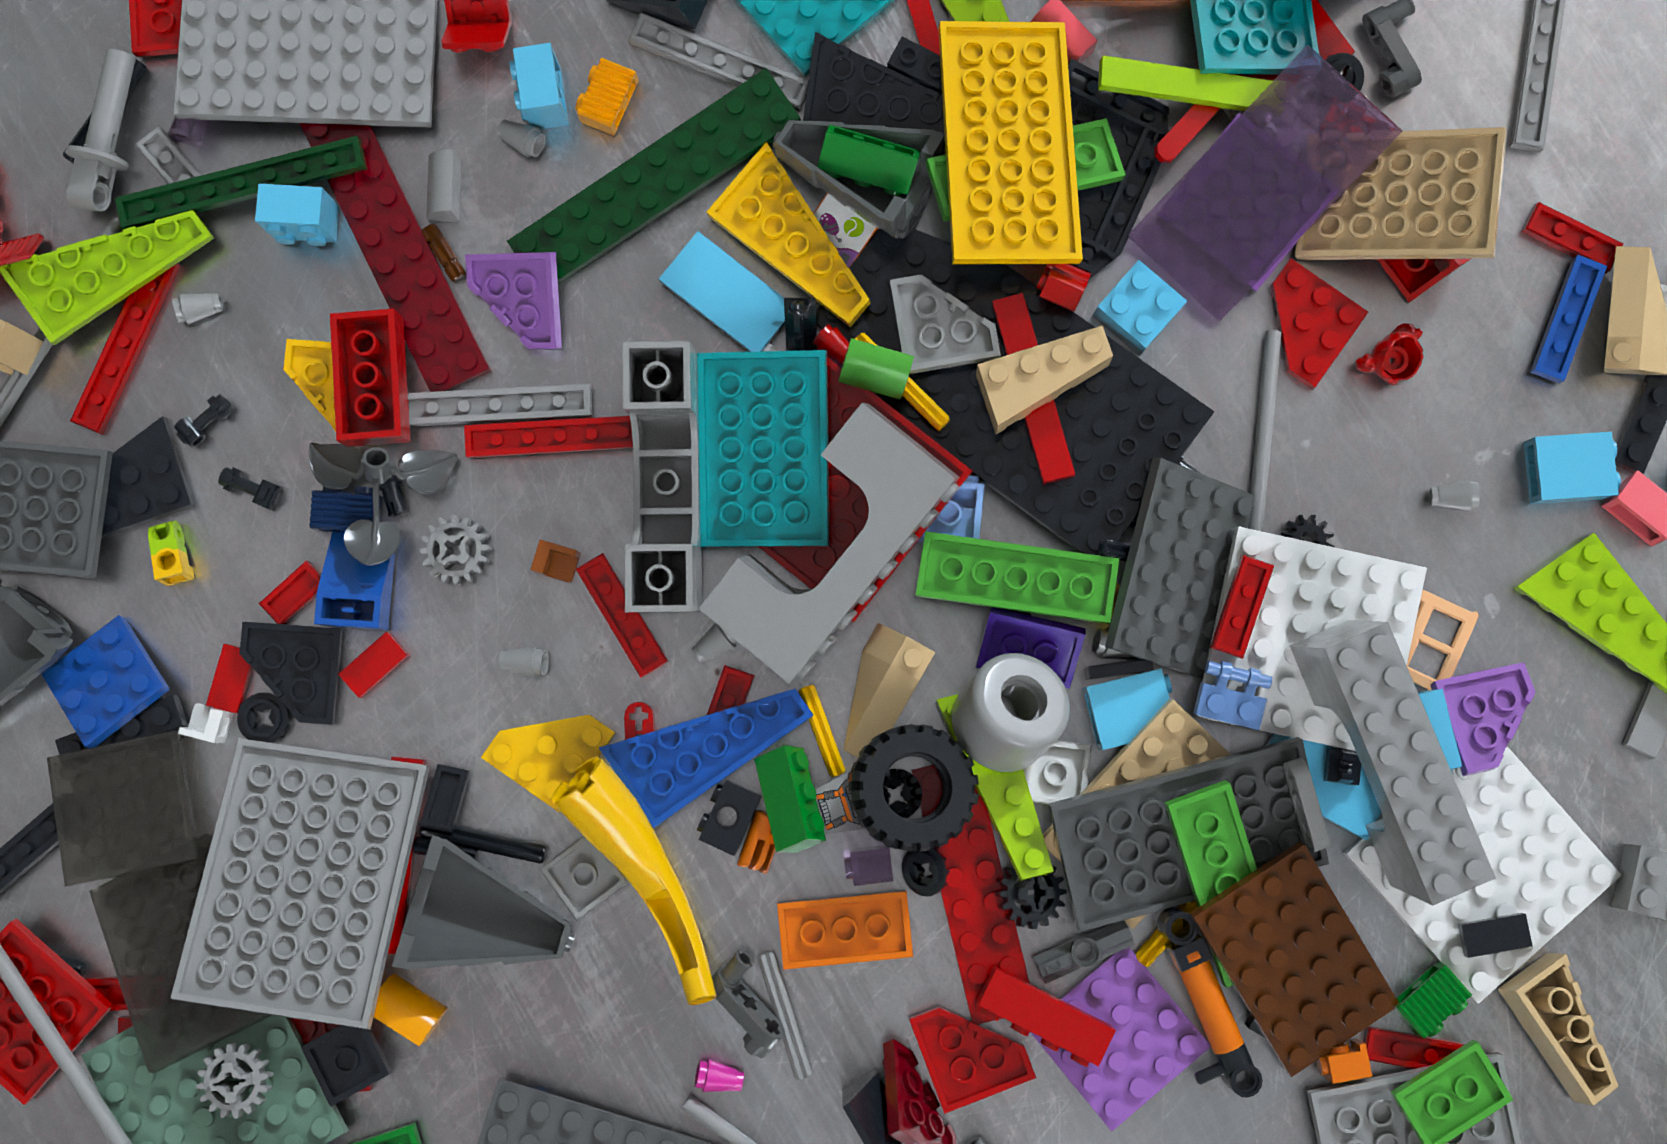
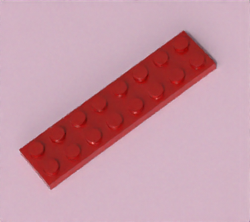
[911,765,1030,1025]

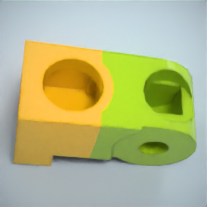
[148,520,195,586]

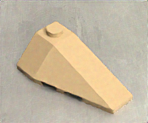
[1604,246,1667,376]
[843,623,935,758]

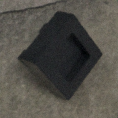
[1323,749,1361,785]

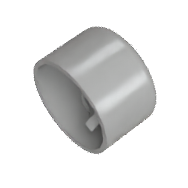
[952,653,1070,772]

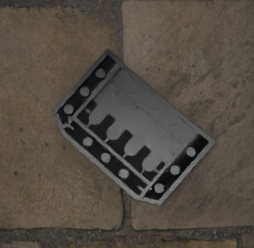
[1068,59,1170,277]

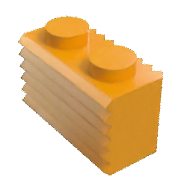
[575,58,639,136]

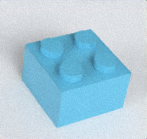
[509,42,569,130]
[255,184,340,246]
[1092,260,1187,356]

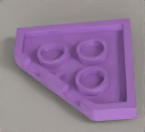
[465,252,562,349]
[1430,662,1536,777]

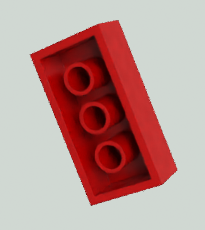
[330,308,411,447]

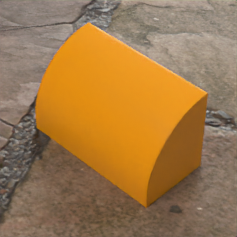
[374,973,448,1046]

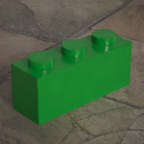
[817,124,921,196]
[754,745,826,853]

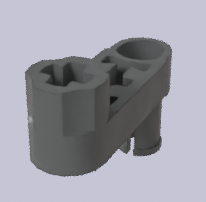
[1362,0,1422,99]
[712,950,785,1058]

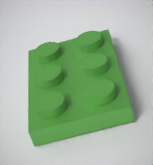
[1390,1040,1514,1144]

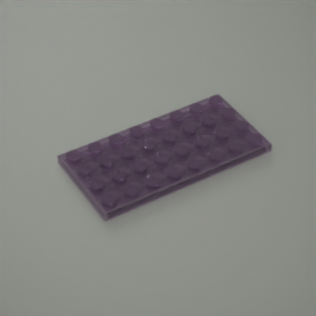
[1128,45,1403,322]

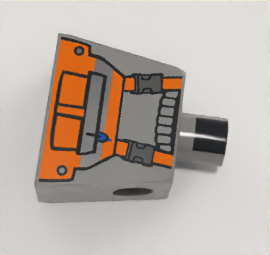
[815,770,866,834]

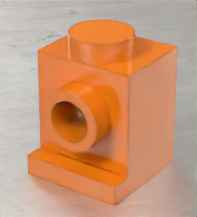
[1316,1038,1372,1084]

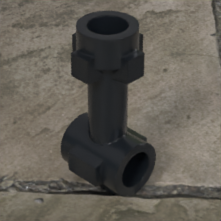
[174,394,233,447]
[218,467,280,510]

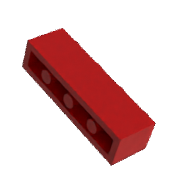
[976,965,1116,1067]

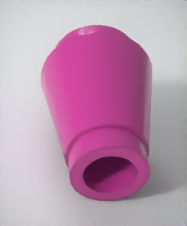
[694,1059,744,1092]

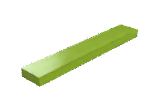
[1098,55,1285,116]

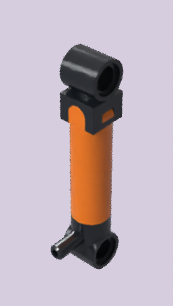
[1157,907,1263,1098]

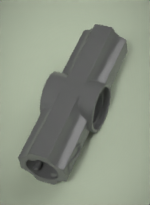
[1033,920,1135,984]

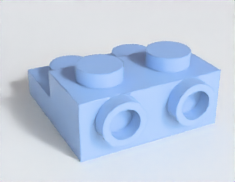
[918,475,985,543]

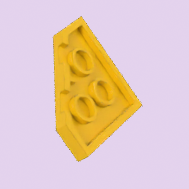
[283,339,336,432]
[481,715,616,813]

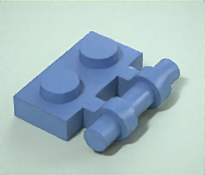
[1193,661,1272,730]

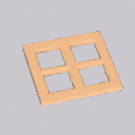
[1407,590,1479,690]

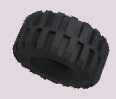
[848,724,979,852]

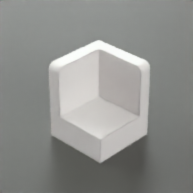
[178,703,234,743]

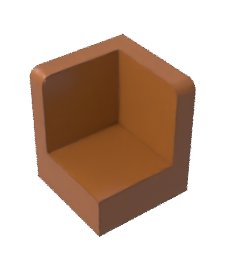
[530,539,581,583]

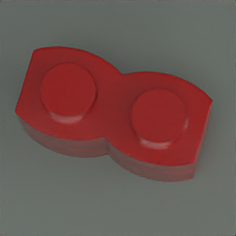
[1036,264,1091,312]

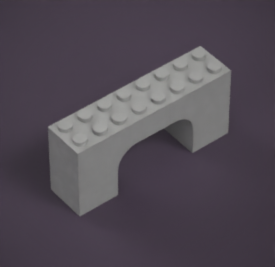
[622,341,703,612]
[698,403,960,684]
[1289,620,1496,906]

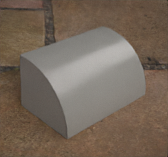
[426,149,461,222]

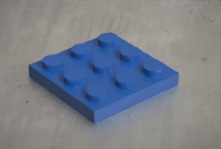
[41,615,170,750]

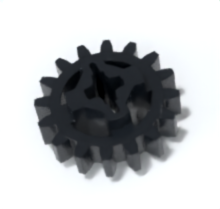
[995,866,1067,929]

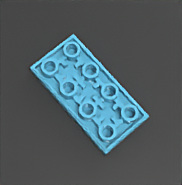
[659,231,785,352]
[1267,733,1381,840]

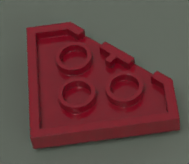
[882,1039,957,1144]

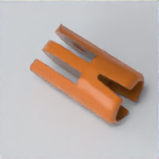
[737,810,776,874]

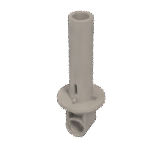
[65,48,136,212]

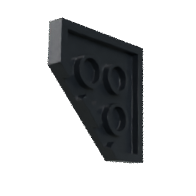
[239,622,343,725]

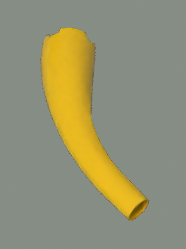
[551,756,717,1006]

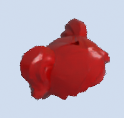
[1355,323,1424,385]

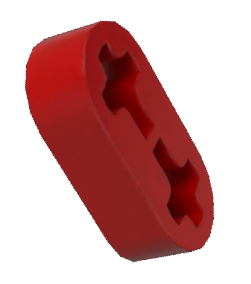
[624,702,655,740]

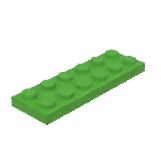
[926,118,1126,222]
[916,531,1120,624]
[1164,780,1257,988]

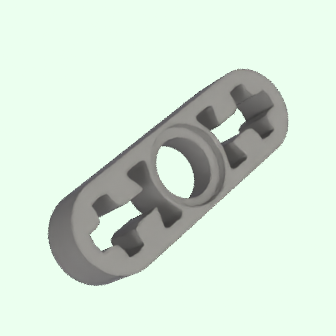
[1283,757,1330,853]

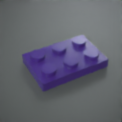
[976,607,1086,689]

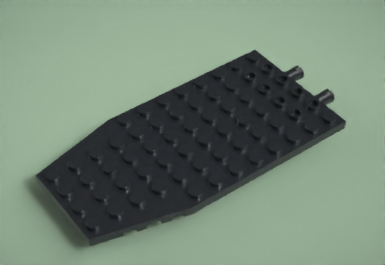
[816,228,1215,556]

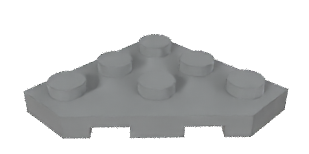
[890,275,1001,374]

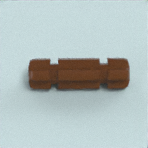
[422,223,466,282]

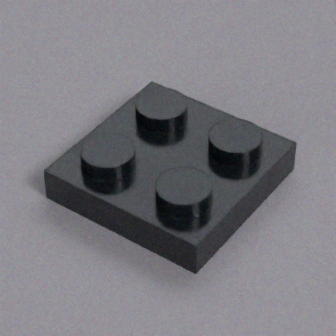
[301,1025,392,1107]

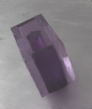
[844,845,894,886]

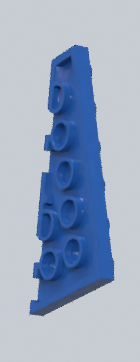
[599,689,814,828]

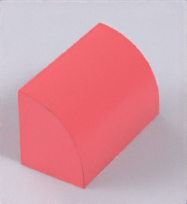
[1030,0,1098,63]
[1601,470,1667,547]

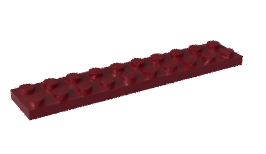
[299,123,491,392]

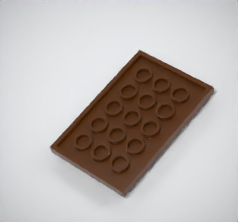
[1190,841,1399,1077]

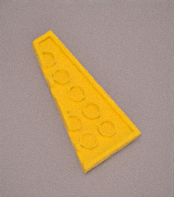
[706,143,871,327]

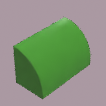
[838,338,914,399]

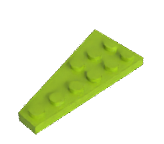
[0,210,214,345]
[1514,533,1667,694]

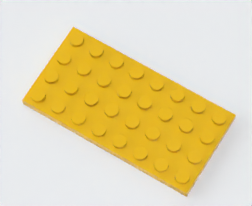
[938,21,1083,264]

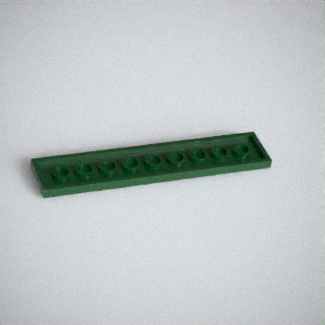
[507,68,801,284]

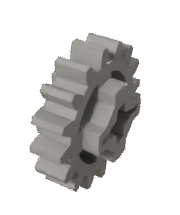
[420,515,492,585]
[196,1042,273,1119]

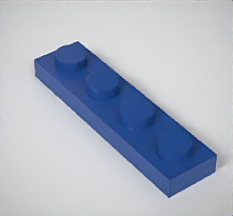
[1530,255,1607,384]

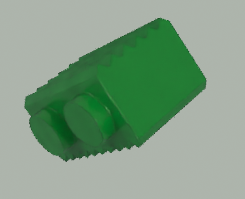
[1394,961,1472,1039]

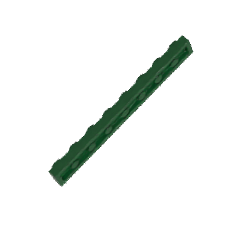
[115,136,367,229]

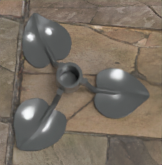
[309,442,457,566]

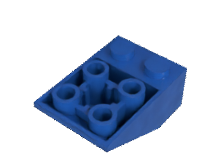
[314,531,395,631]

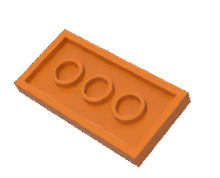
[777,890,913,970]

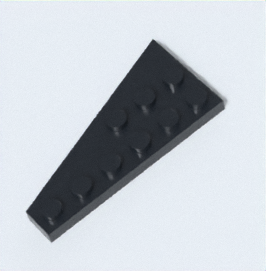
[803,32,945,147]
[101,416,195,539]

